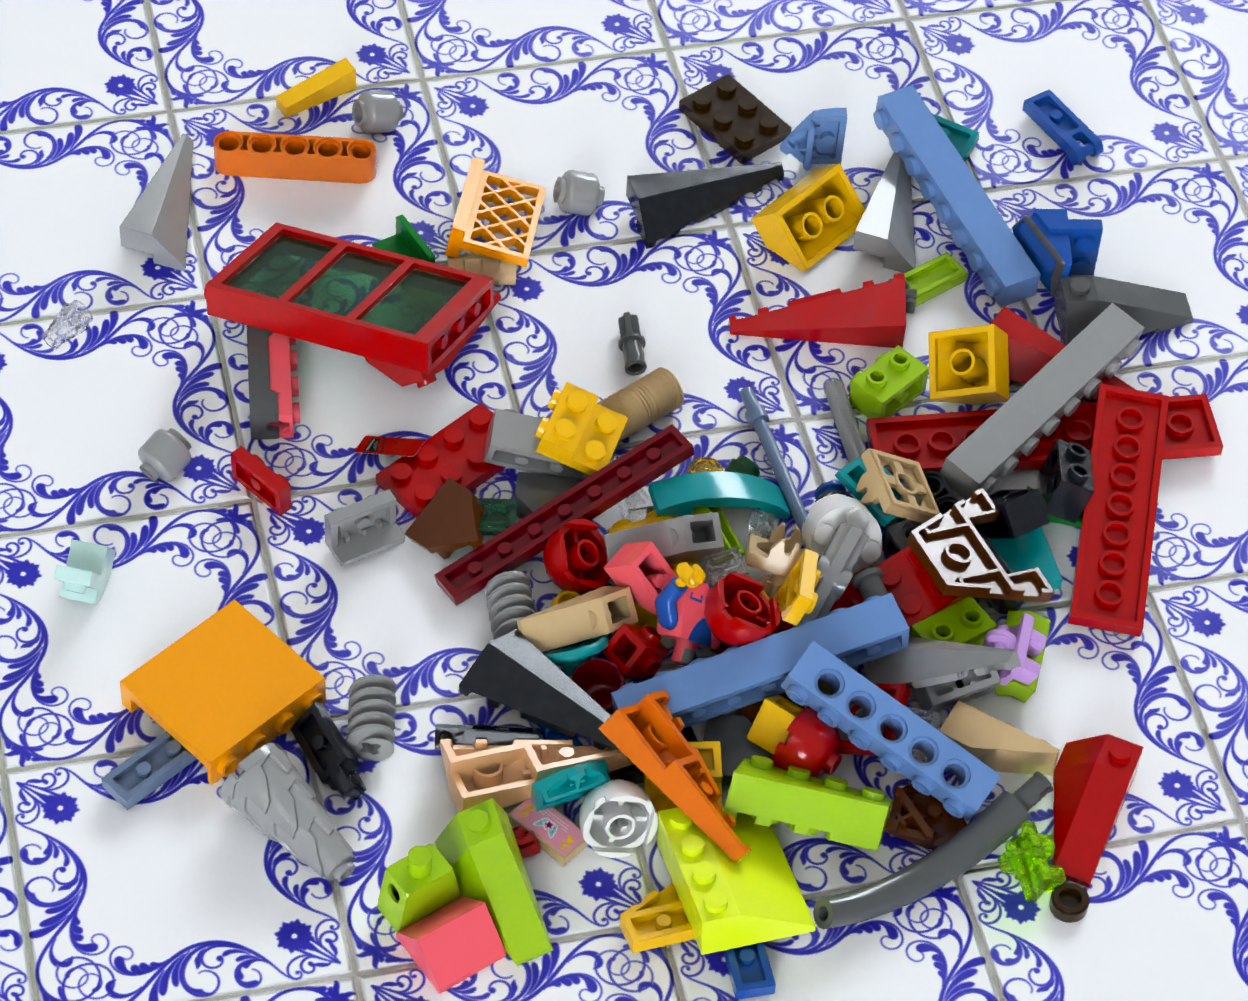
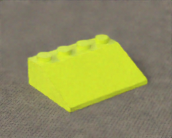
[657,807,816,955]

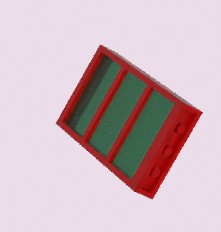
[204,222,494,374]

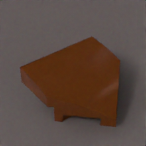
[404,478,485,560]
[885,784,967,850]

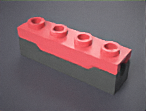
[247,325,300,440]

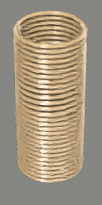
[597,367,684,443]

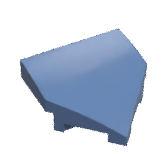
[779,107,847,171]

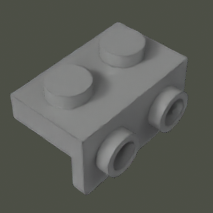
[324,489,405,567]

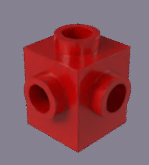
[601,623,670,679]

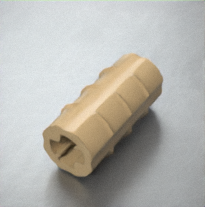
[447,253,516,287]

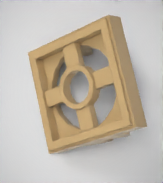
[856,448,940,523]
[745,523,803,578]

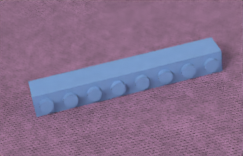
[873,85,1041,308]
[611,593,910,729]

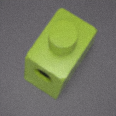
[377,844,461,932]

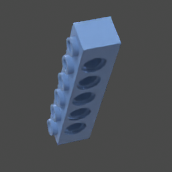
[781,640,1001,821]

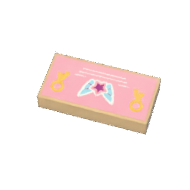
[508,798,588,866]

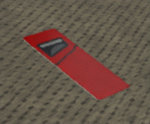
[354,436,425,457]

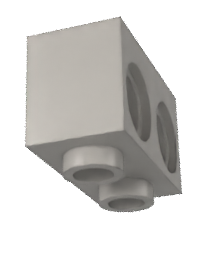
[912,670,1001,717]

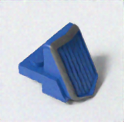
[1012,209,1103,297]

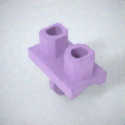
[984,613,1047,686]

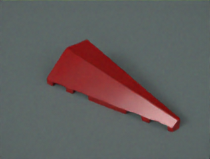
[728,273,906,348]
[989,306,1136,402]

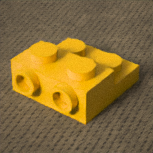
[535,382,628,476]

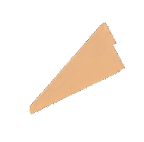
[440,739,634,813]

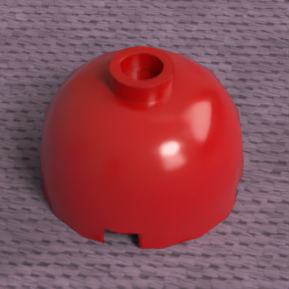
[543,518,610,594]
[704,572,781,647]
[772,707,842,779]

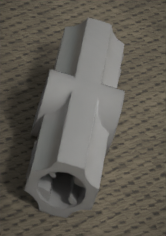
[800,521,869,622]

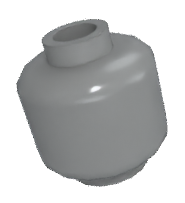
[352,90,403,134]
[553,170,605,216]
[138,428,191,482]

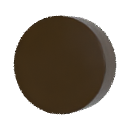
[1049,882,1090,923]

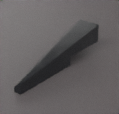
[626,162,784,249]
[459,629,632,762]

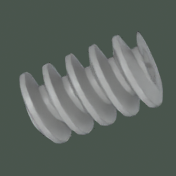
[485,571,536,640]
[347,675,397,762]

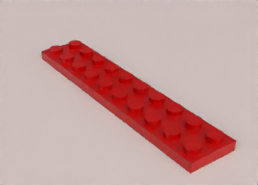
[865,394,1223,475]

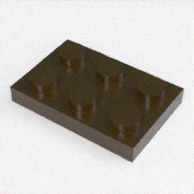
[679,74,792,164]

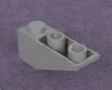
[603,512,724,564]

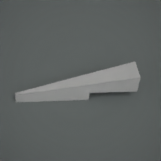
[119,134,194,271]
[853,152,916,273]
[865,636,1021,689]

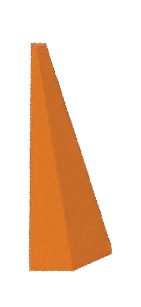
[598,689,751,862]

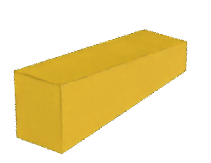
[276,58,356,118]

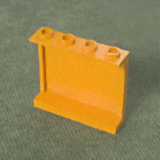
[120,599,326,785]

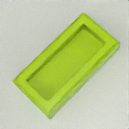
[904,252,968,307]

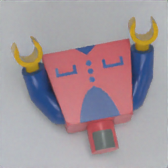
[655,562,770,666]

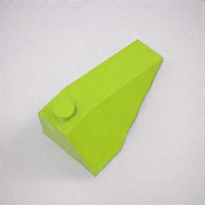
[435,798,553,966]

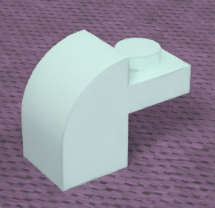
[53,539,116,604]

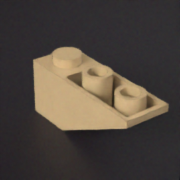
[516,586,639,652]
[939,700,1060,775]

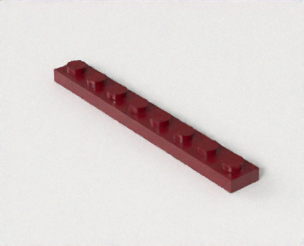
[434,424,695,606]

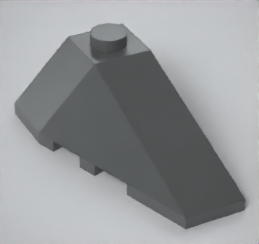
[1053,276,1193,345]

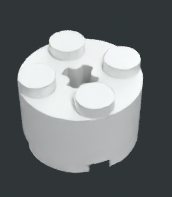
[802,494,882,575]

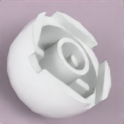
[579,779,658,858]

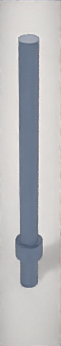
[740,387,808,539]

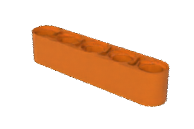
[213,131,376,184]

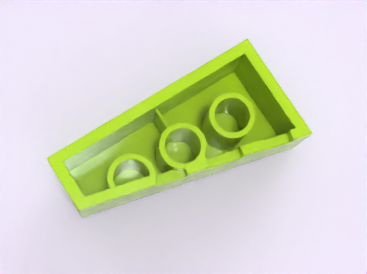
[724,755,893,851]

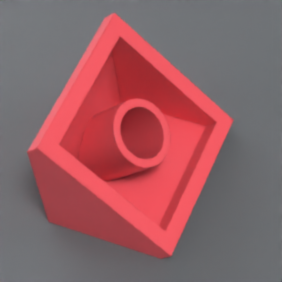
[396,896,506,994]

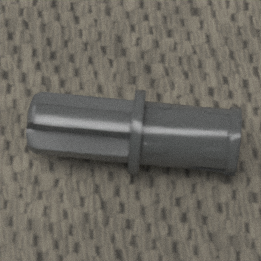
[618,312,647,375]

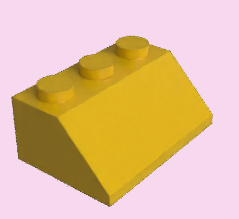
[751,163,865,272]

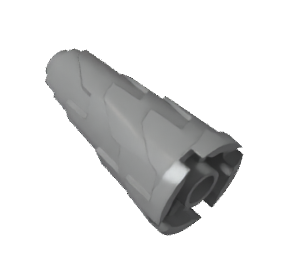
[220,743,356,882]

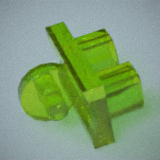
[998,822,1066,902]

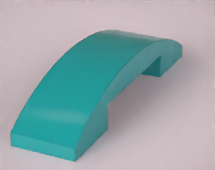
[648,471,790,519]

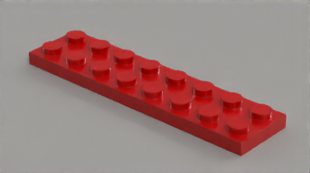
[1068,383,1169,637]

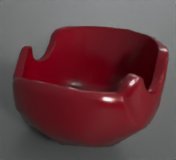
[570,658,626,715]

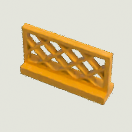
[445,157,546,267]

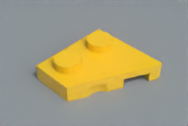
[774,548,821,626]
[619,877,695,953]

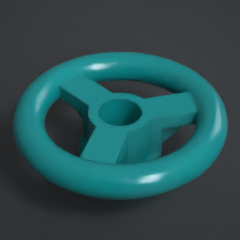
[542,635,609,677]

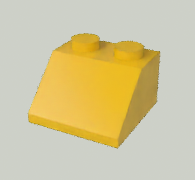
[928,324,1010,405]

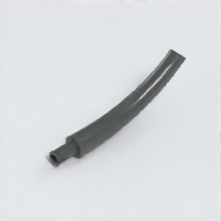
[813,771,1053,929]

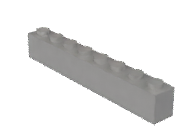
[939,303,1144,500]

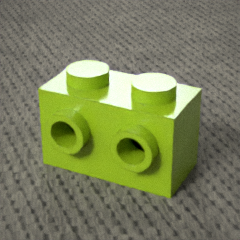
[849,345,929,418]
[910,597,997,646]

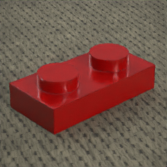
[231,446,291,516]

